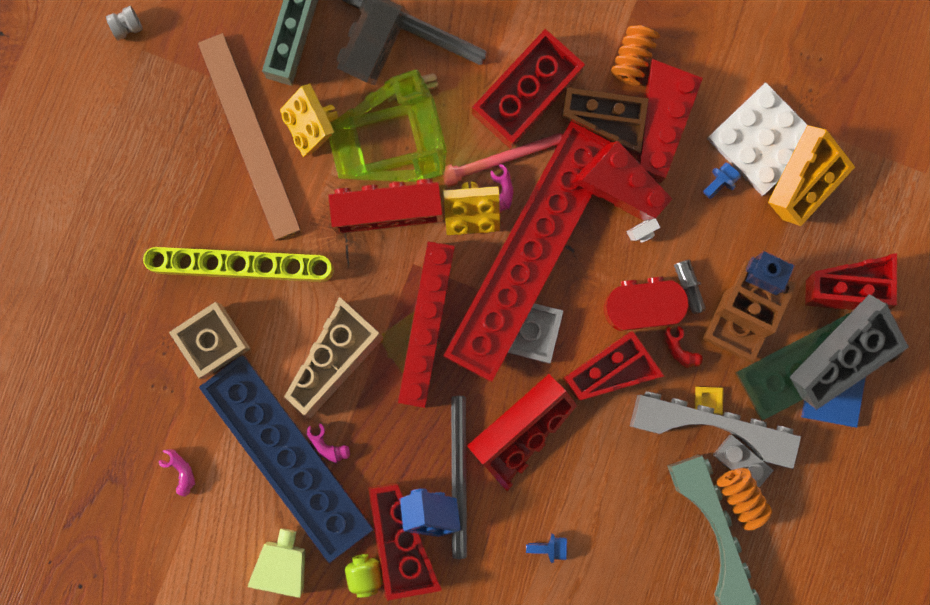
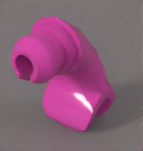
[491,164,514,213]
[307,423,350,463]
[159,449,195,497]

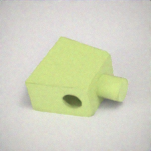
[248,528,305,598]

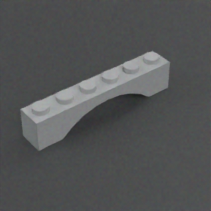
[630,391,801,469]

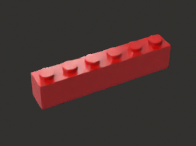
[398,241,455,408]

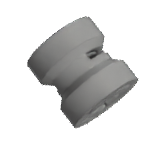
[106,5,143,41]

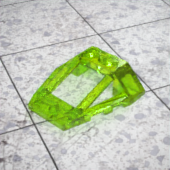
[329,69,447,182]

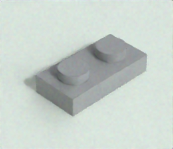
[713,435,774,487]

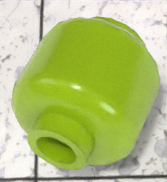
[345,554,383,598]

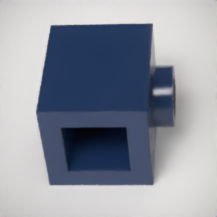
[746,251,795,295]

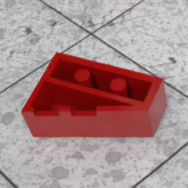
[805,253,897,310]

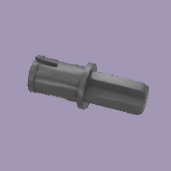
[674,260,706,314]

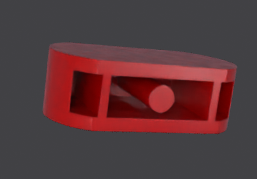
[604,276,688,331]

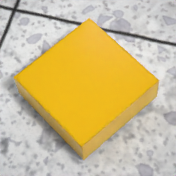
[695,387,723,415]

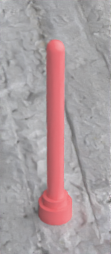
[441,133,563,188]

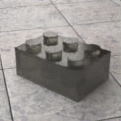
[336,0,409,85]

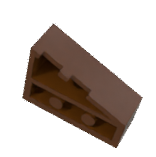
[562,87,648,155]

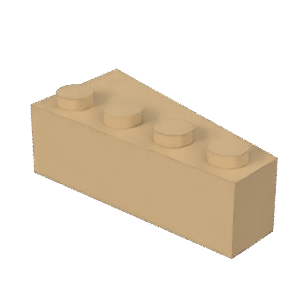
[284,297,384,418]

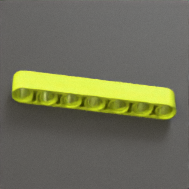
[143,247,334,282]

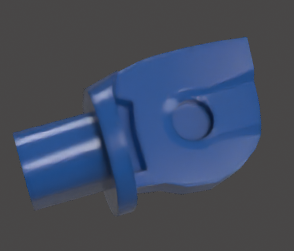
[704,162,741,199]
[526,534,567,563]

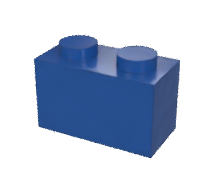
[400,489,460,537]

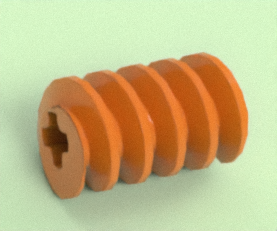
[611,25,660,86]
[717,468,772,530]

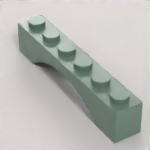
[667,455,761,605]

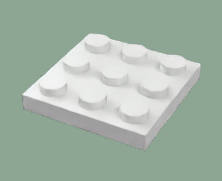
[707,83,807,196]

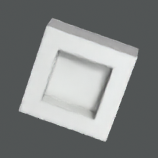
[626,219,660,243]

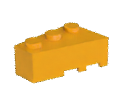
[768,125,855,226]

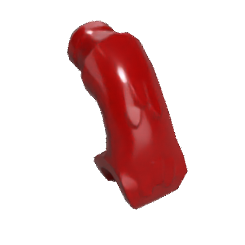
[664,326,703,369]

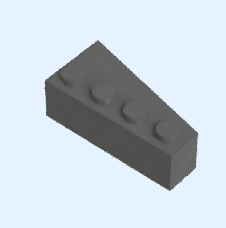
[790,294,908,410]

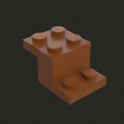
[703,260,797,363]

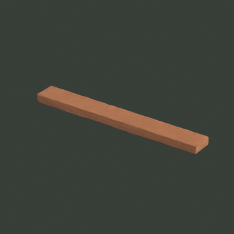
[198,33,301,241]

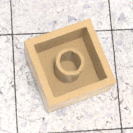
[169,302,250,379]

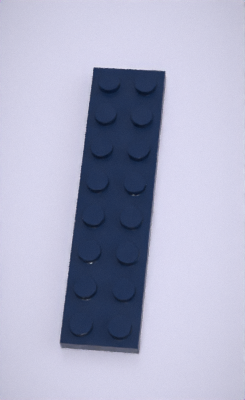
[198,354,374,563]

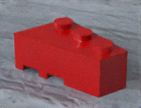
[571,141,673,220]
[562,331,664,400]

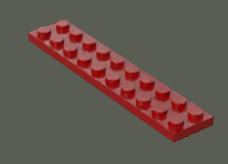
[443,121,612,383]

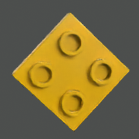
[280,84,338,157]
[443,182,500,235]

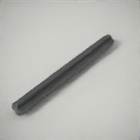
[342,0,487,65]
[451,396,467,559]

